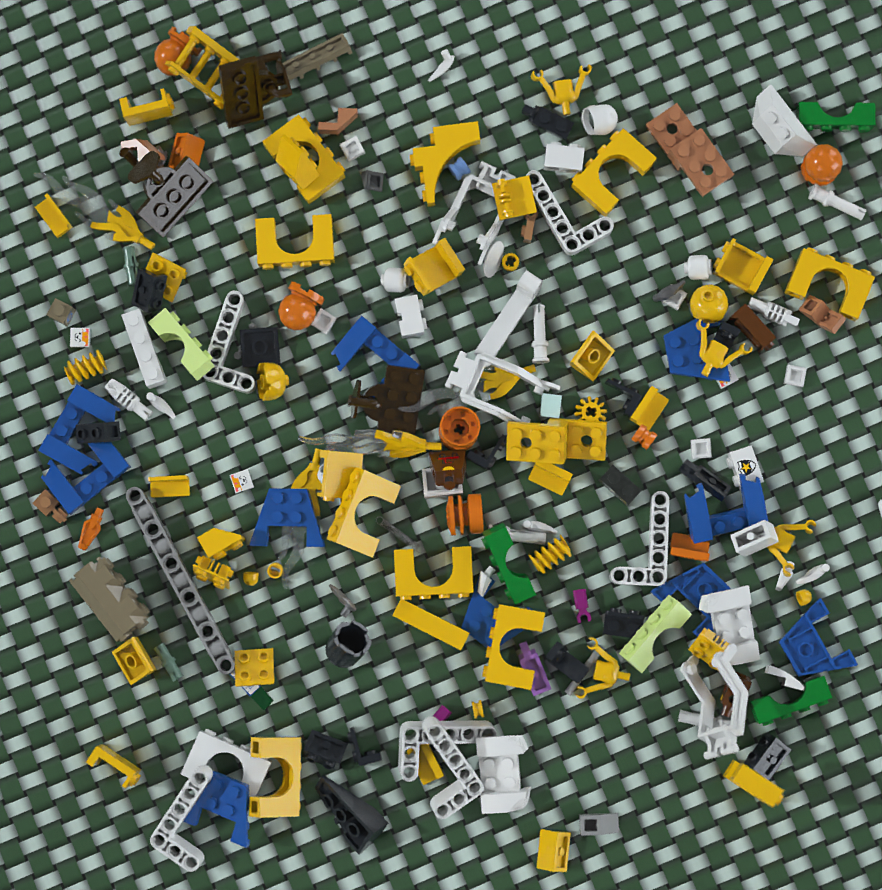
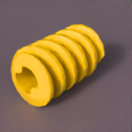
[64,350,108,385]
[528,534,571,574]

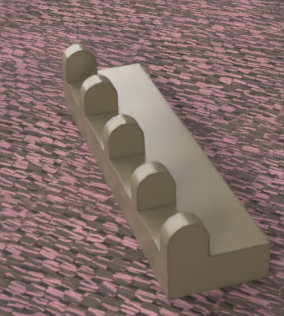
[275,33,353,81]

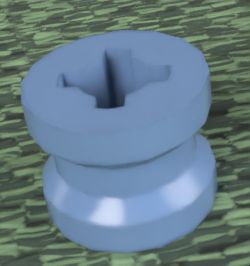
[448,157,471,181]

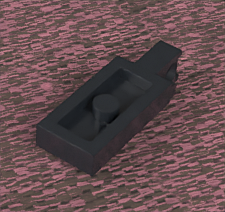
[522,104,574,141]
[679,459,731,502]

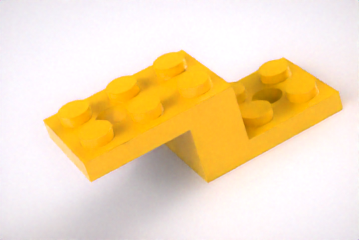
[506,418,607,464]

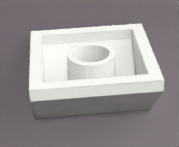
[422,468,463,499]

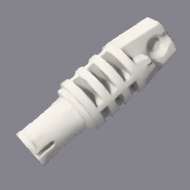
[748,297,800,327]
[105,379,153,421]

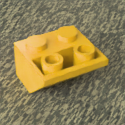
[275,134,320,190]
[197,528,246,560]

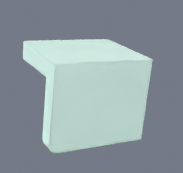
[540,393,562,419]

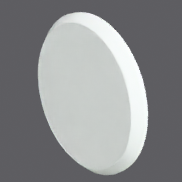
[483,241,504,278]

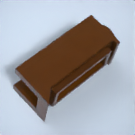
[728,303,776,353]

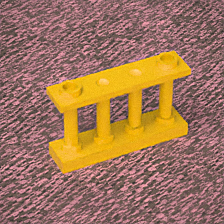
[165,26,239,109]

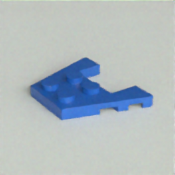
[663,319,730,382]
[250,488,325,547]
[650,563,731,637]
[461,571,532,648]
[779,598,858,676]
[183,771,250,848]

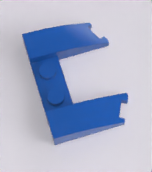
[331,316,420,399]
[38,384,120,475]
[41,441,131,515]
[684,473,768,544]

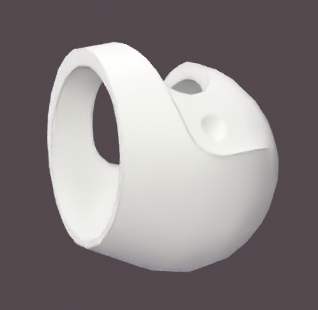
[582,104,618,135]

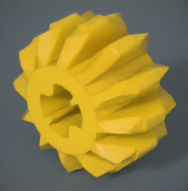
[574,396,607,421]

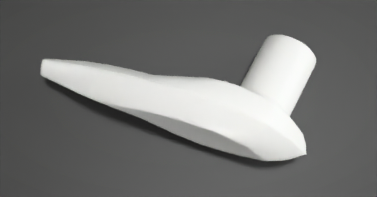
[428,49,454,82]
[146,392,176,419]
[521,520,557,535]
[796,564,830,584]

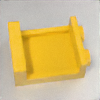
[119,88,175,126]
[713,238,774,295]
[317,450,363,502]
[86,744,141,788]

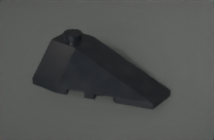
[315,775,388,855]

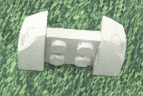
[699,585,760,665]
[476,735,531,814]

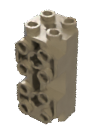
[69,556,150,642]

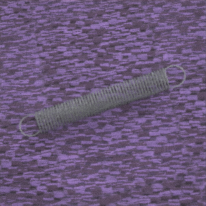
[376,517,424,553]

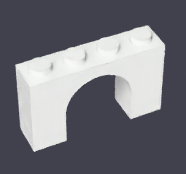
[181,729,272,796]

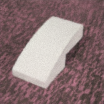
[765,665,804,691]

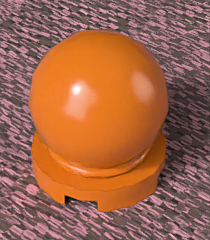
[154,27,202,76]
[801,144,843,187]
[278,282,325,330]

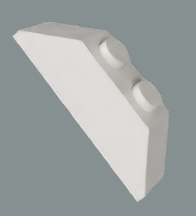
[752,85,817,156]

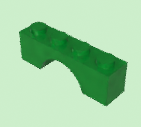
[796,102,875,132]
[481,523,536,605]
[749,676,832,726]

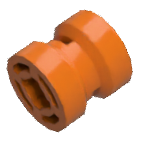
[631,424,657,450]

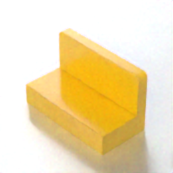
[35,193,73,238]
[629,386,669,430]
[528,462,573,496]
[148,475,190,498]
[407,744,444,785]
[537,829,571,872]

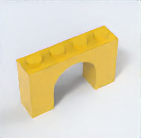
[262,114,346,204]
[571,128,657,217]
[255,214,335,270]
[784,247,875,322]
[327,467,401,558]
[394,546,473,600]
[482,604,545,690]
[249,737,302,818]
[723,760,784,807]

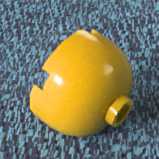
[690,284,728,324]
[257,362,289,401]

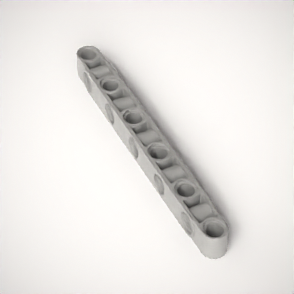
[126,487,235,674]

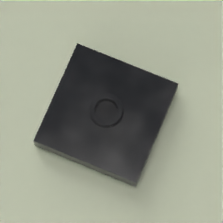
[239,327,281,368]

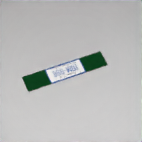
[222,657,274,710]

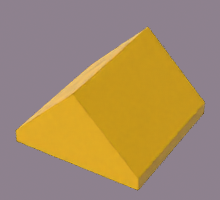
[569,330,615,382]
[112,637,157,685]

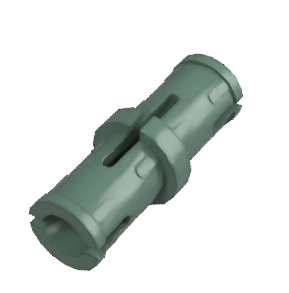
[123,246,139,286]
[154,643,184,682]

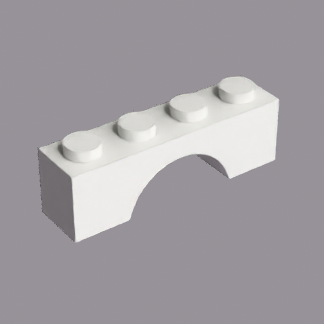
[121,308,168,389]

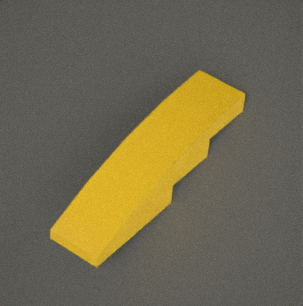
[392,600,470,650]

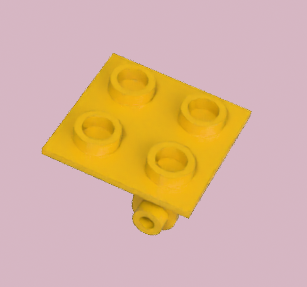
[492,175,537,220]
[146,252,187,302]
[193,556,234,590]
[688,628,729,672]
[234,648,275,687]

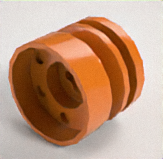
[439,406,480,451]
[446,493,484,536]

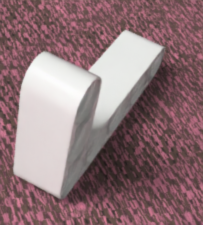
[526,170,614,256]
[474,270,543,357]
[203,291,256,394]
[609,491,669,586]
[422,716,484,819]
[398,721,497,782]
[150,765,213,872]

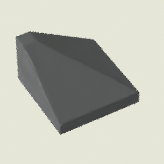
[361,170,384,192]

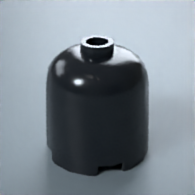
[325,621,371,668]

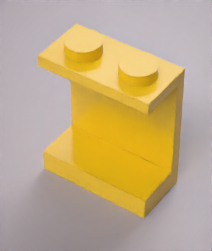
[403,238,465,296]

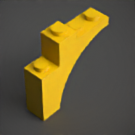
[410,121,480,207]

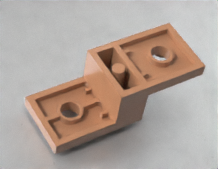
[645,103,734,197]

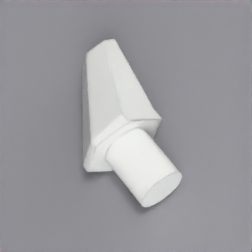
[776,561,794,591]
[477,566,496,597]

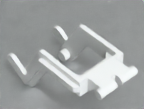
[432,161,516,266]
[445,351,561,423]
[680,643,748,760]

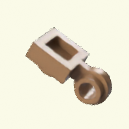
[521,208,538,244]
[32,489,68,524]

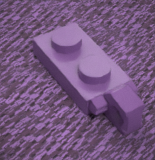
[518,641,551,696]

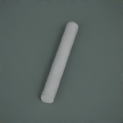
[564,645,605,696]

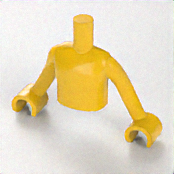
[531,64,592,116]
[696,319,753,377]
[767,520,816,577]
[575,637,630,699]

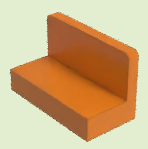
[168,133,205,169]
[668,533,710,562]

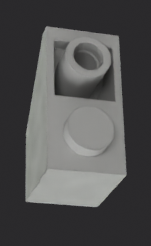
[579,813,619,835]

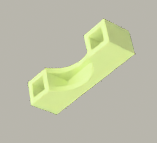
[148,308,215,381]
[619,595,692,673]

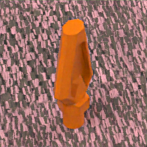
[78,507,104,551]

